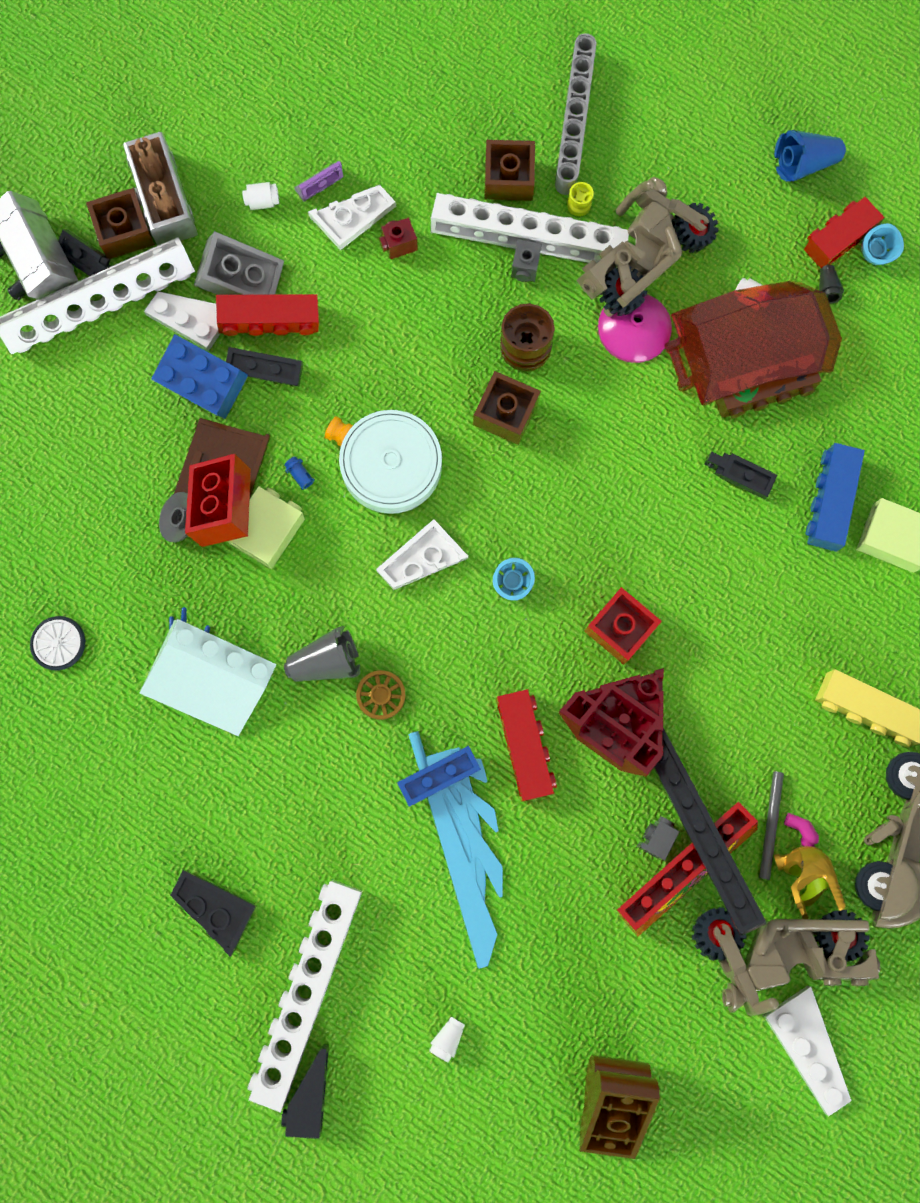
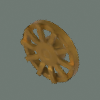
[356,670,406,720]

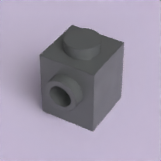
[511,239,542,282]

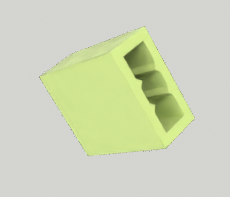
[227,486,305,569]
[856,498,920,573]

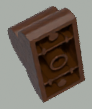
[580,1055,660,1159]

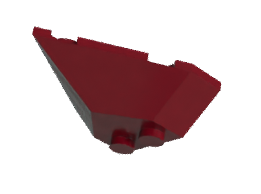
[559,668,664,777]

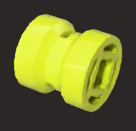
[567,182,594,217]

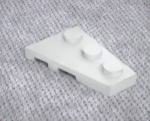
[308,185,396,250]
[144,292,220,351]
[376,519,468,590]

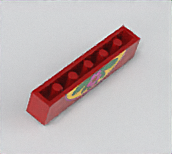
[617,802,758,937]

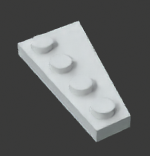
[763,986,851,1116]

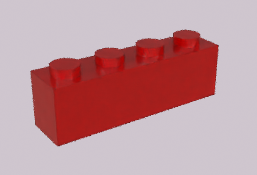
[216,294,319,336]
[496,689,557,802]

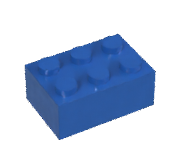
[151,334,248,419]

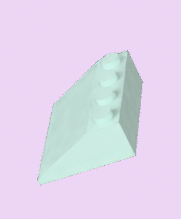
[140,619,276,736]

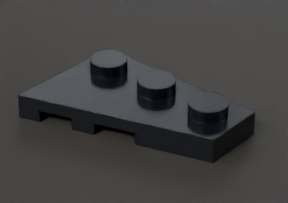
[170,870,257,957]

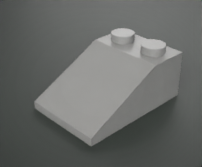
[194,231,284,295]

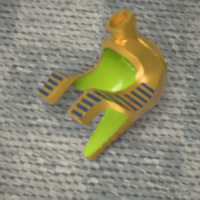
[774,846,846,919]

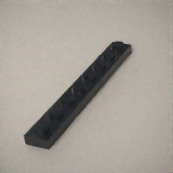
[654,728,766,936]

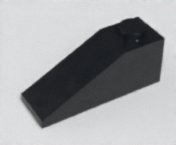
[281,1044,329,1139]

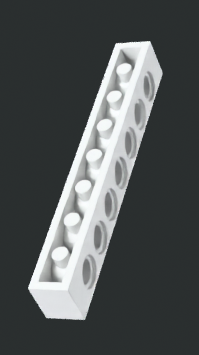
[431,193,629,263]
[0,237,195,354]
[247,880,363,1112]

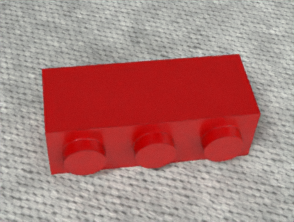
[804,197,885,268]

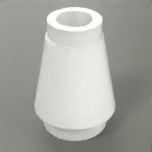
[429,1017,465,1063]

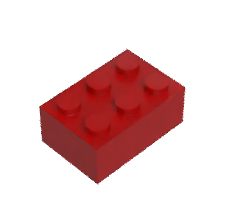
[185,454,251,547]

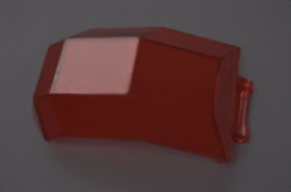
[664,281,842,405]

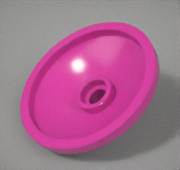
[598,294,672,363]

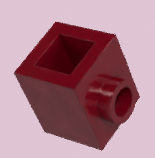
[379,217,418,260]

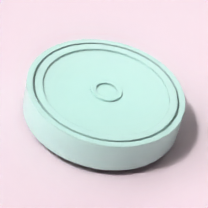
[339,410,442,514]

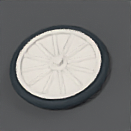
[30,616,86,671]

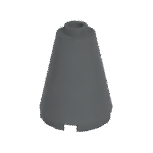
[284,626,360,682]

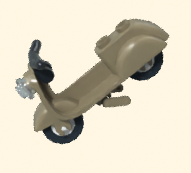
[855,751,920,928]

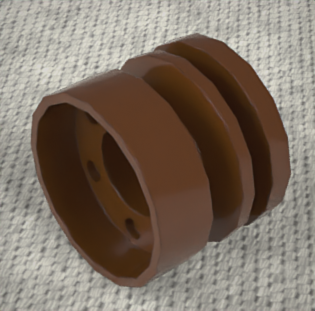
[500,303,555,371]

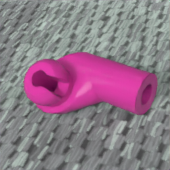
[784,813,819,847]

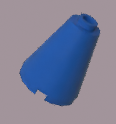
[774,130,846,181]

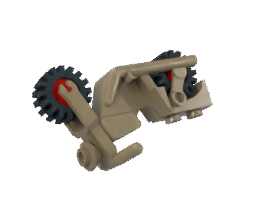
[576,177,719,317]
[692,908,880,1016]

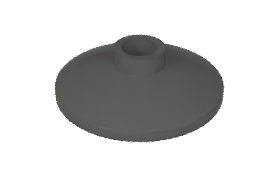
[159,492,188,543]

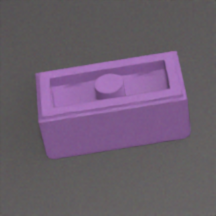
[294,161,343,201]

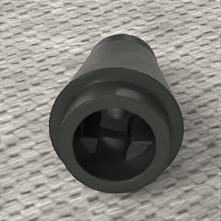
[819,265,844,304]

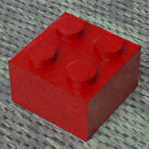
[584,587,662,665]

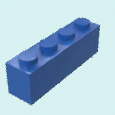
[806,443,865,552]

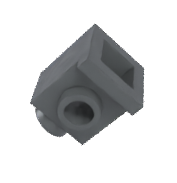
[637,816,680,861]

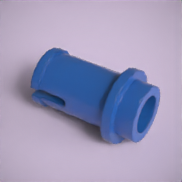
[284,456,315,490]

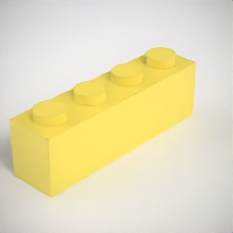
[815,669,920,748]

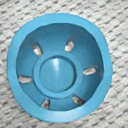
[861,224,904,265]
[493,558,535,600]

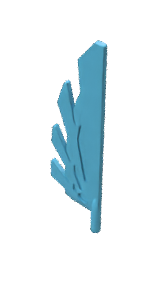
[408,731,503,968]

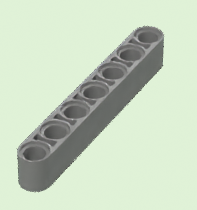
[555,34,596,195]

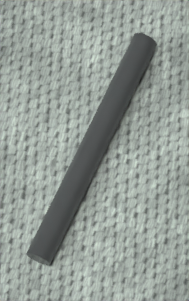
[759,772,784,880]

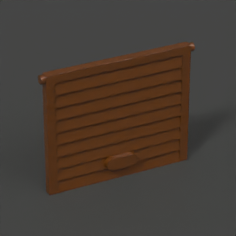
[174,418,270,498]

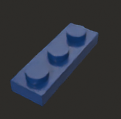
[397,746,481,807]

